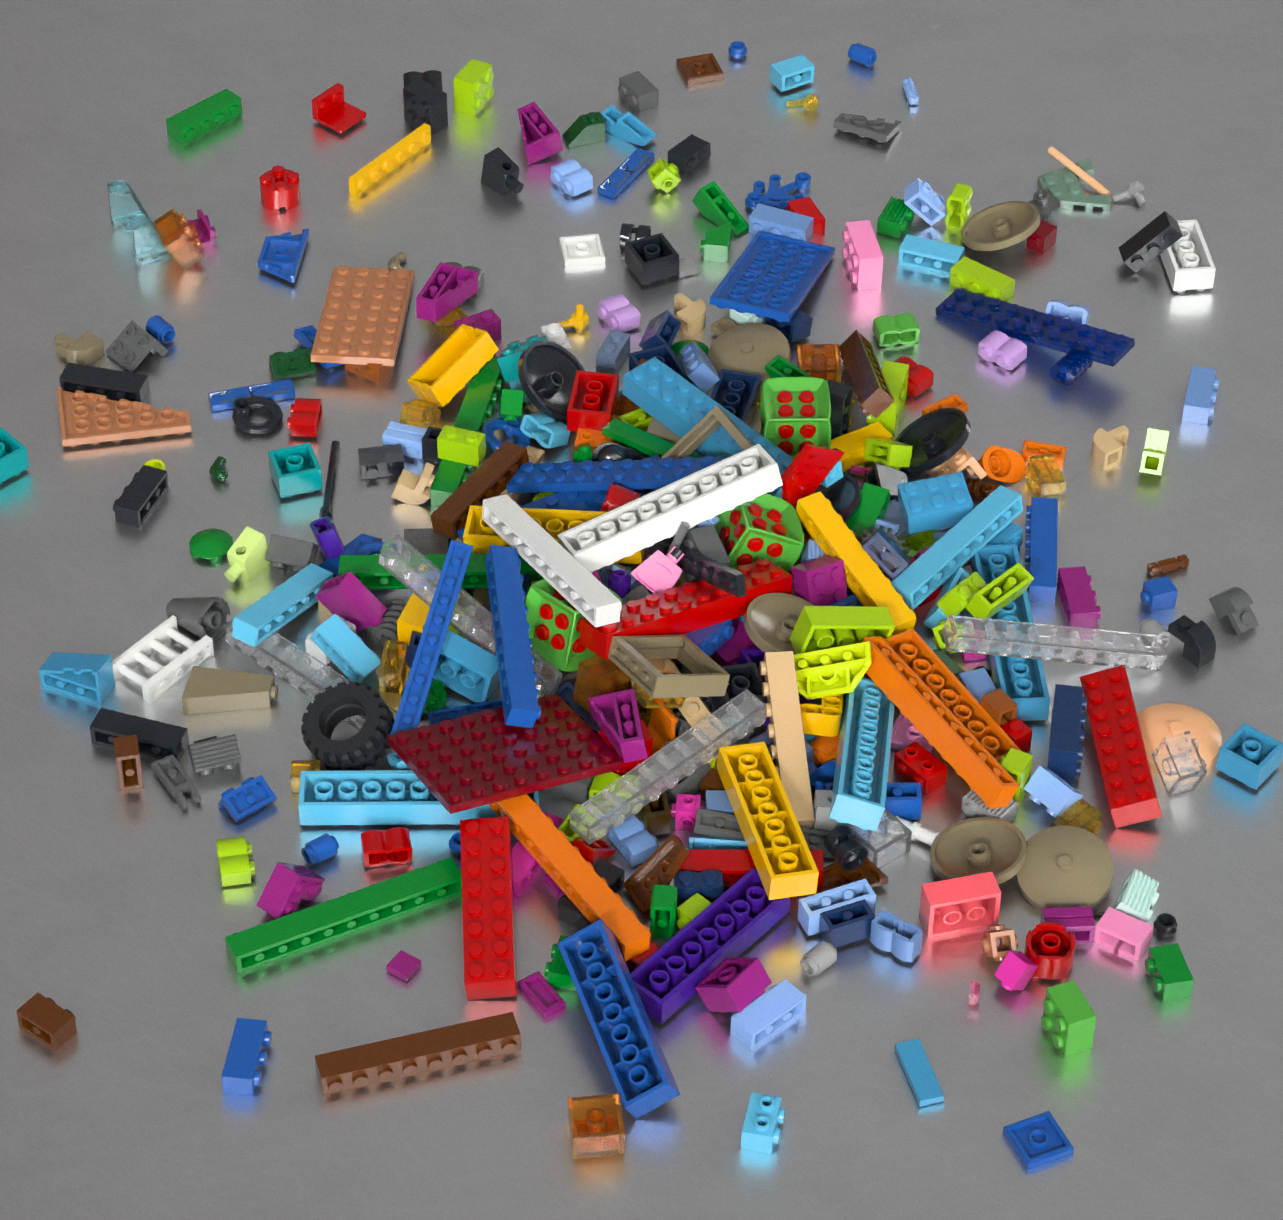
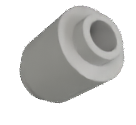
[1139,618,1171,650]
[800,941,837,976]

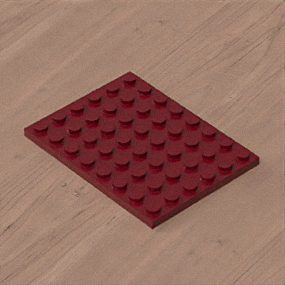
[388,693,623,814]

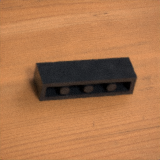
[59,362,150,403]
[90,708,189,762]

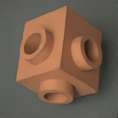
[981,925,1018,961]

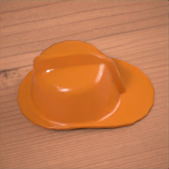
[977,446,1026,483]

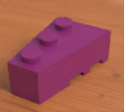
[588,689,648,763]

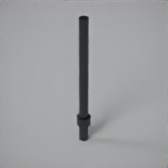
[319,441,340,519]

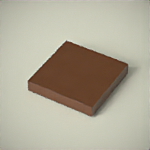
[676,53,724,85]

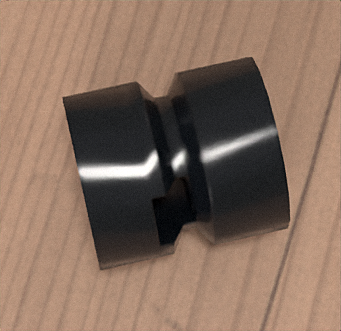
[619,223,651,250]
[824,825,868,871]

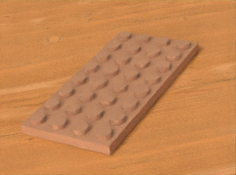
[311,266,415,366]

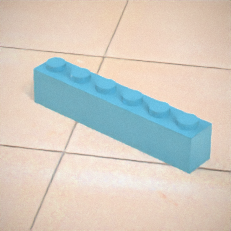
[232,563,334,647]

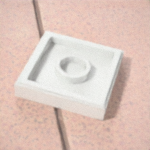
[559,234,605,267]

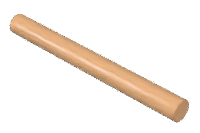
[1048,146,1110,197]

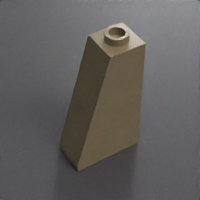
[182,666,278,715]

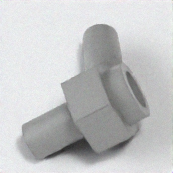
[1111,182,1146,207]

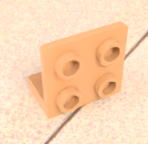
[926,447,987,480]

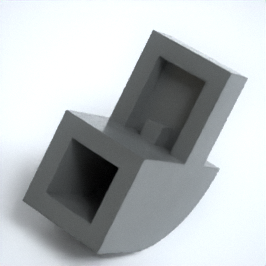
[1209,587,1259,636]

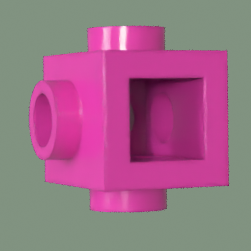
[671,794,705,832]

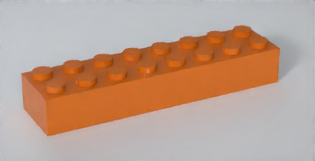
[884,629,1021,762]

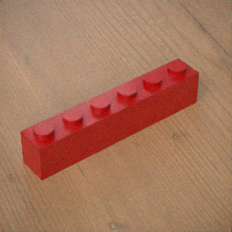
[678,849,824,888]

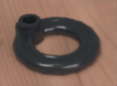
[232,397,283,435]

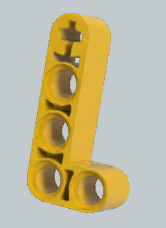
[800,694,843,737]

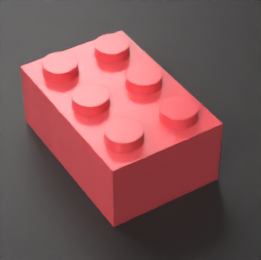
[919,872,1001,939]

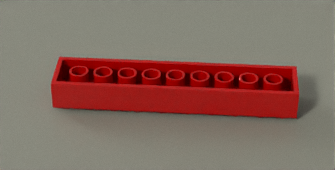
[580,559,792,661]

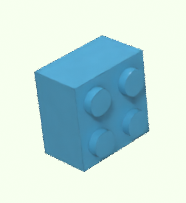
[1216,723,1283,790]

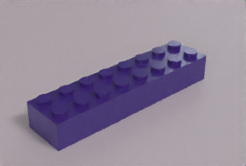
[630,868,790,1024]

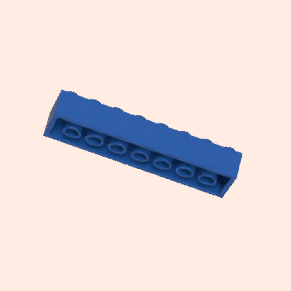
[557,919,681,1119]

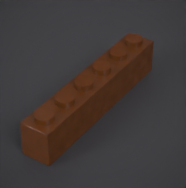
[430,441,529,540]

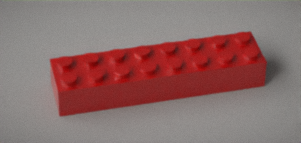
[1079,665,1162,828]
[460,816,517,1000]

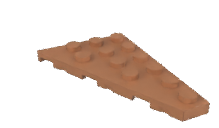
[56,387,192,447]

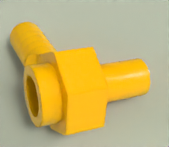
[556,304,589,330]

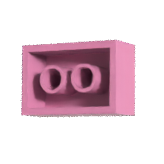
[841,220,883,291]

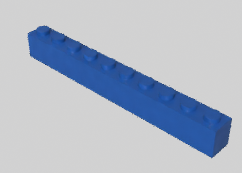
[485,544,541,728]

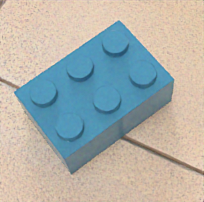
[898,472,973,534]
[433,630,500,703]

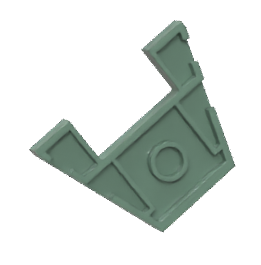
[1037,159,1111,211]

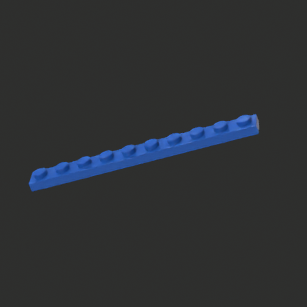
[390,540,473,735]

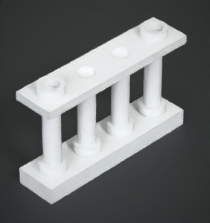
[112,615,214,705]

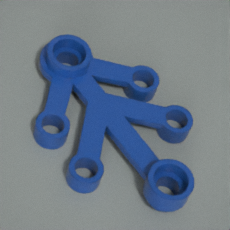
[745,172,811,210]

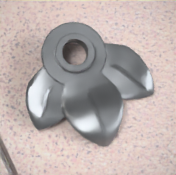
[1029,189,1061,221]

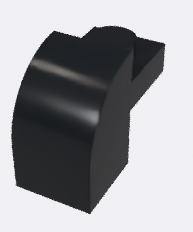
[1168,615,1216,668]

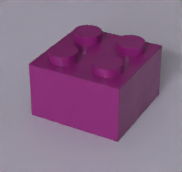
[791,555,848,606]
[695,957,772,1013]

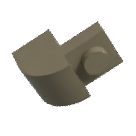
[54,332,105,366]

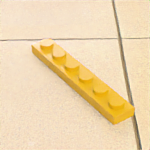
[349,123,431,197]

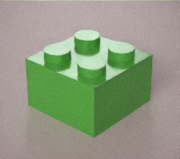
[1041,980,1097,1057]

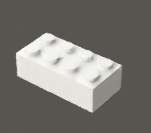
[1160,220,1216,291]

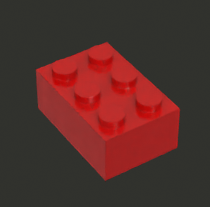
[567,370,619,432]

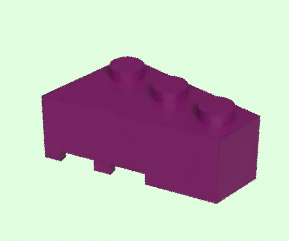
[517,102,563,165]
[416,262,479,322]

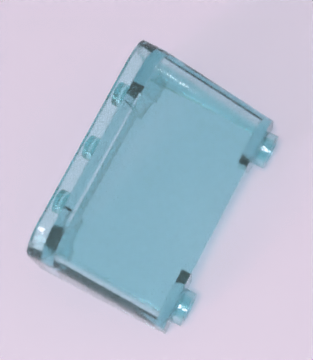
[107,180,173,267]

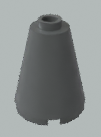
[166,597,230,641]

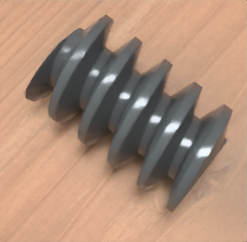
[374,599,407,649]

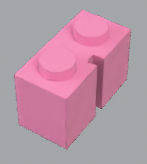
[1094,907,1154,961]

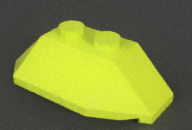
[794,641,872,700]

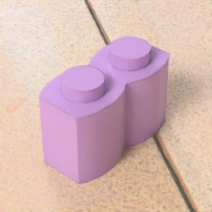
[597,294,641,333]
[978,330,1027,370]

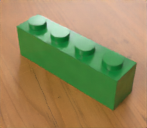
[166,88,242,145]
[846,483,891,537]

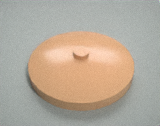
[1138,703,1222,776]

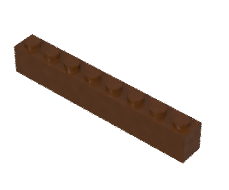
[839,330,894,418]
[315,1012,521,1095]

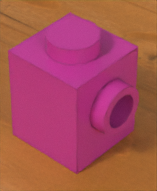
[994,951,1039,991]

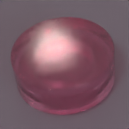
[968,981,980,1007]

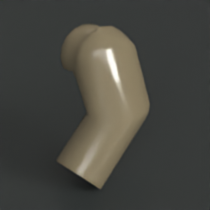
[388,251,407,270]

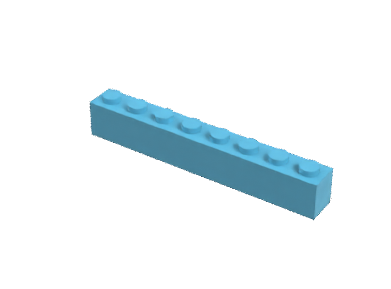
[891,485,1023,610]

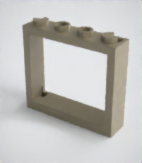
[660,405,754,459]
[608,635,730,698]

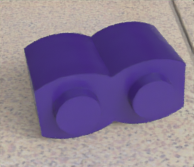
[310,516,345,559]

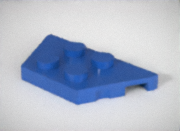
[258,229,309,283]

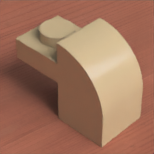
[674,293,706,338]
[1091,425,1129,470]
[391,462,435,505]

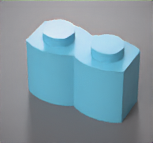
[520,412,571,448]

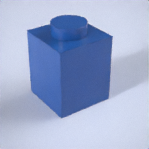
[1140,576,1178,613]

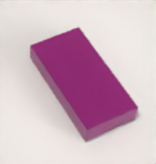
[517,971,566,1019]

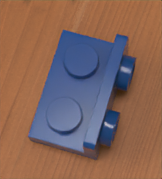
[218,775,277,823]

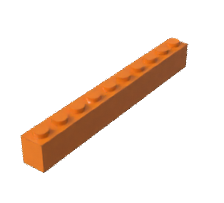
[862,636,1020,809]
[489,794,651,962]

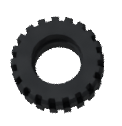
[301,681,395,771]

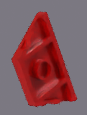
[780,444,844,510]

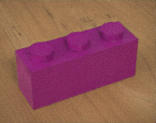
[1057,566,1101,630]

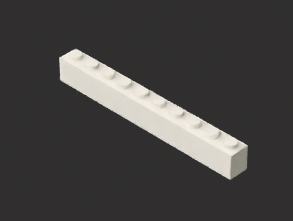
[482,494,622,628]

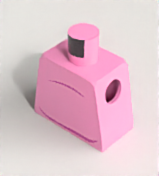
[631,546,685,594]

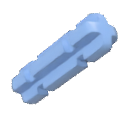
[902,77,919,105]

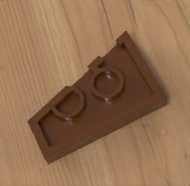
[622,834,689,918]

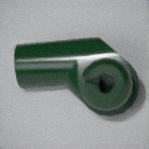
[209,456,228,482]

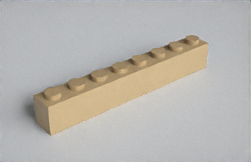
[760,651,815,829]

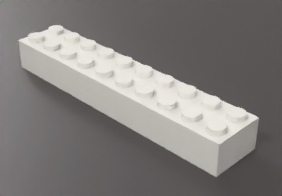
[557,444,783,574]

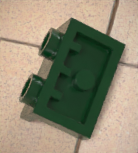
[269,348,316,381]

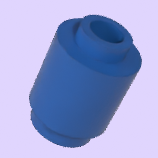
[848,43,877,67]
[146,315,176,344]
[301,833,339,866]

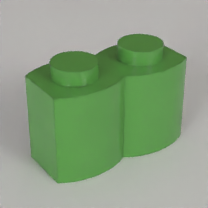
[872,313,920,347]

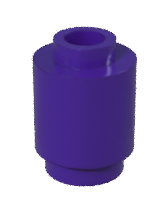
[608,570,631,598]

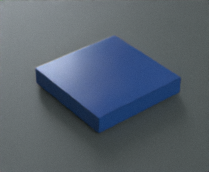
[1003,1111,1074,1170]

